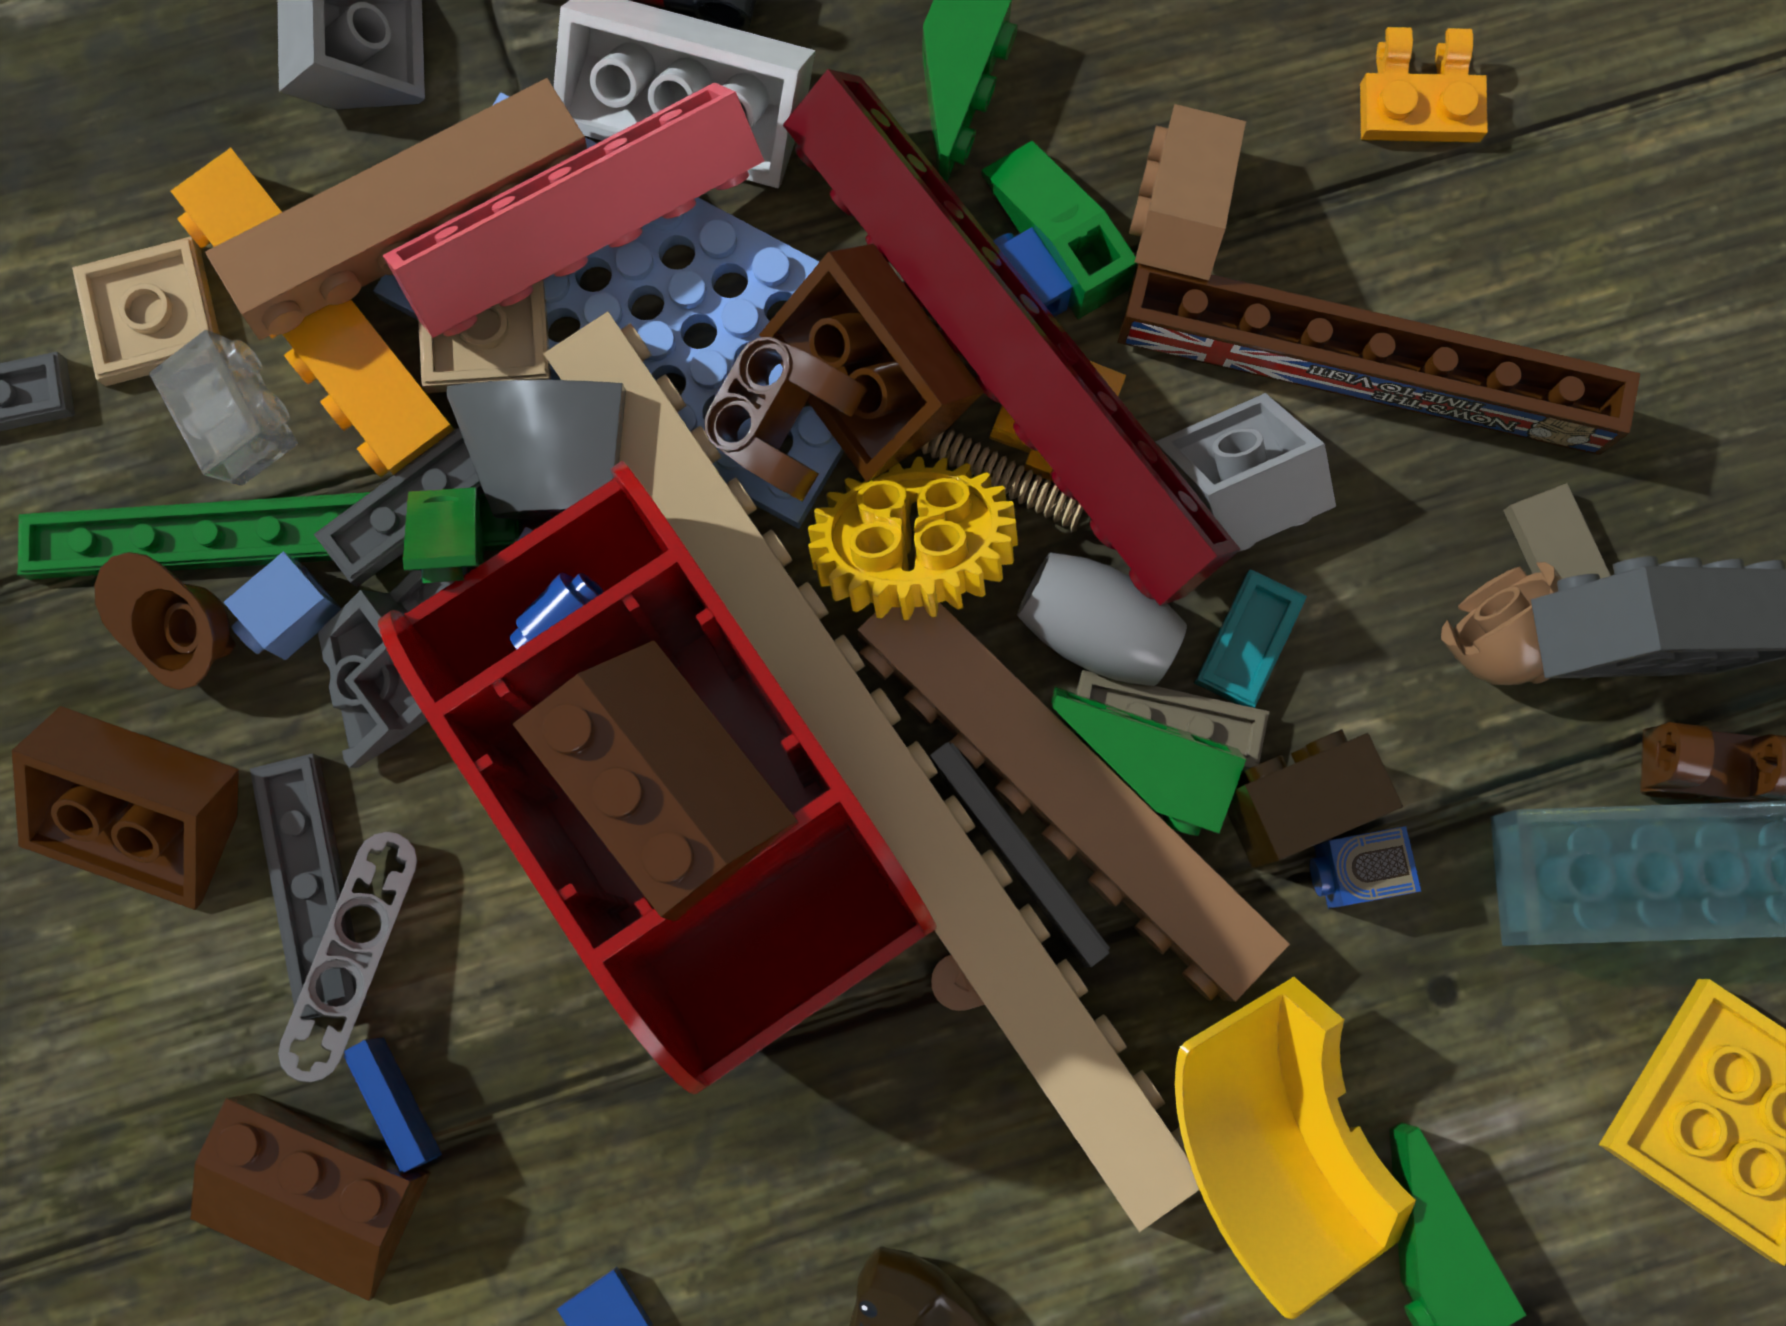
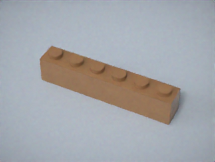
[205,78,587,341]

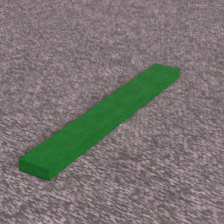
[17,492,523,580]

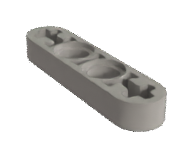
[278,832,417,1083]

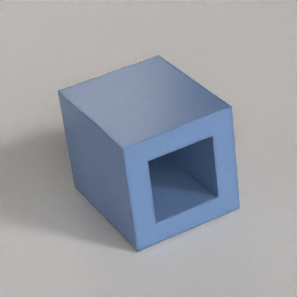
[224,551,342,660]

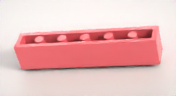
[383,82,765,338]

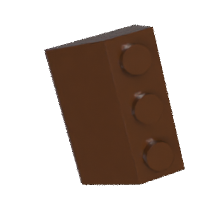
[759,244,984,482]
[513,640,799,922]
[12,706,239,910]
[190,1093,431,1301]

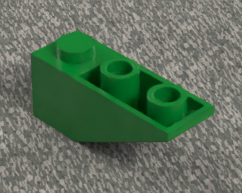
[922,0,1018,183]
[981,141,1138,320]
[403,487,485,583]

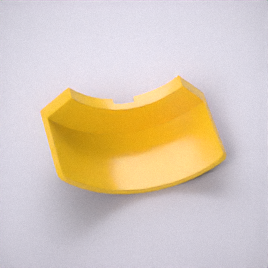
[1175,977,1416,1319]

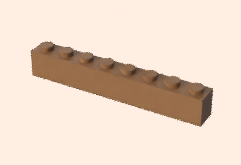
[857,603,1290,1002]

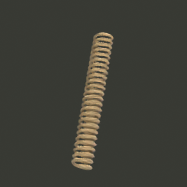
[919,428,1083,532]

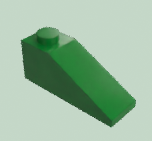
[1051,687,1246,836]
[1389,1122,1527,1326]

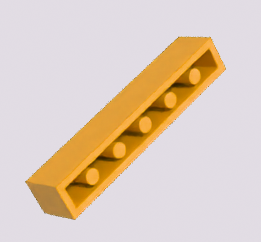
[170,148,454,478]

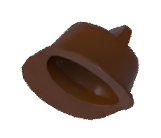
[94,552,236,690]

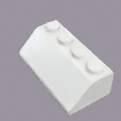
[554,0,816,188]

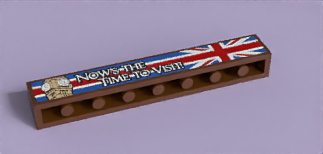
[1117,263,1641,455]

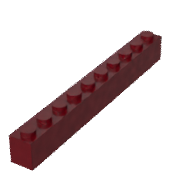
[783,69,1240,606]

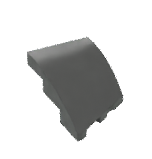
[447,380,626,522]
[318,571,455,768]

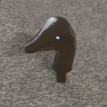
[849,1247,996,1326]

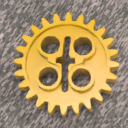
[808,457,1018,620]

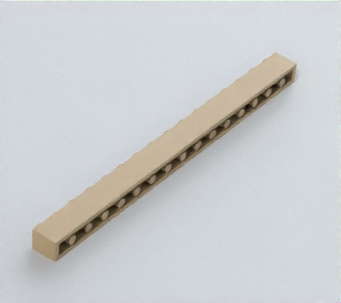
[543,311,1199,1232]

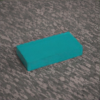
[1194,569,1307,708]

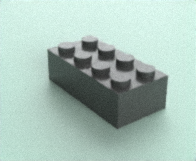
[1531,556,1786,678]

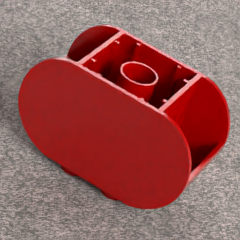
[378,461,937,1094]

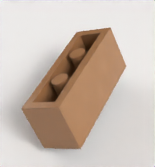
[1129,104,1246,280]

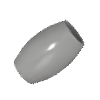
[1017,553,1187,686]

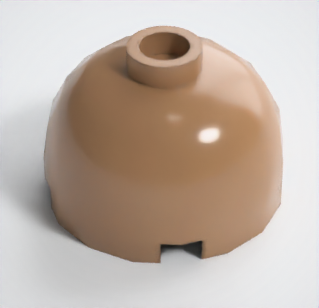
[1441,562,1562,685]

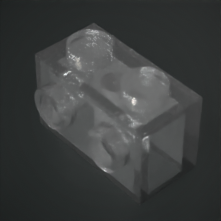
[149,329,298,486]

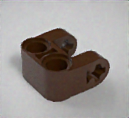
[705,337,867,502]
[1640,722,1786,807]

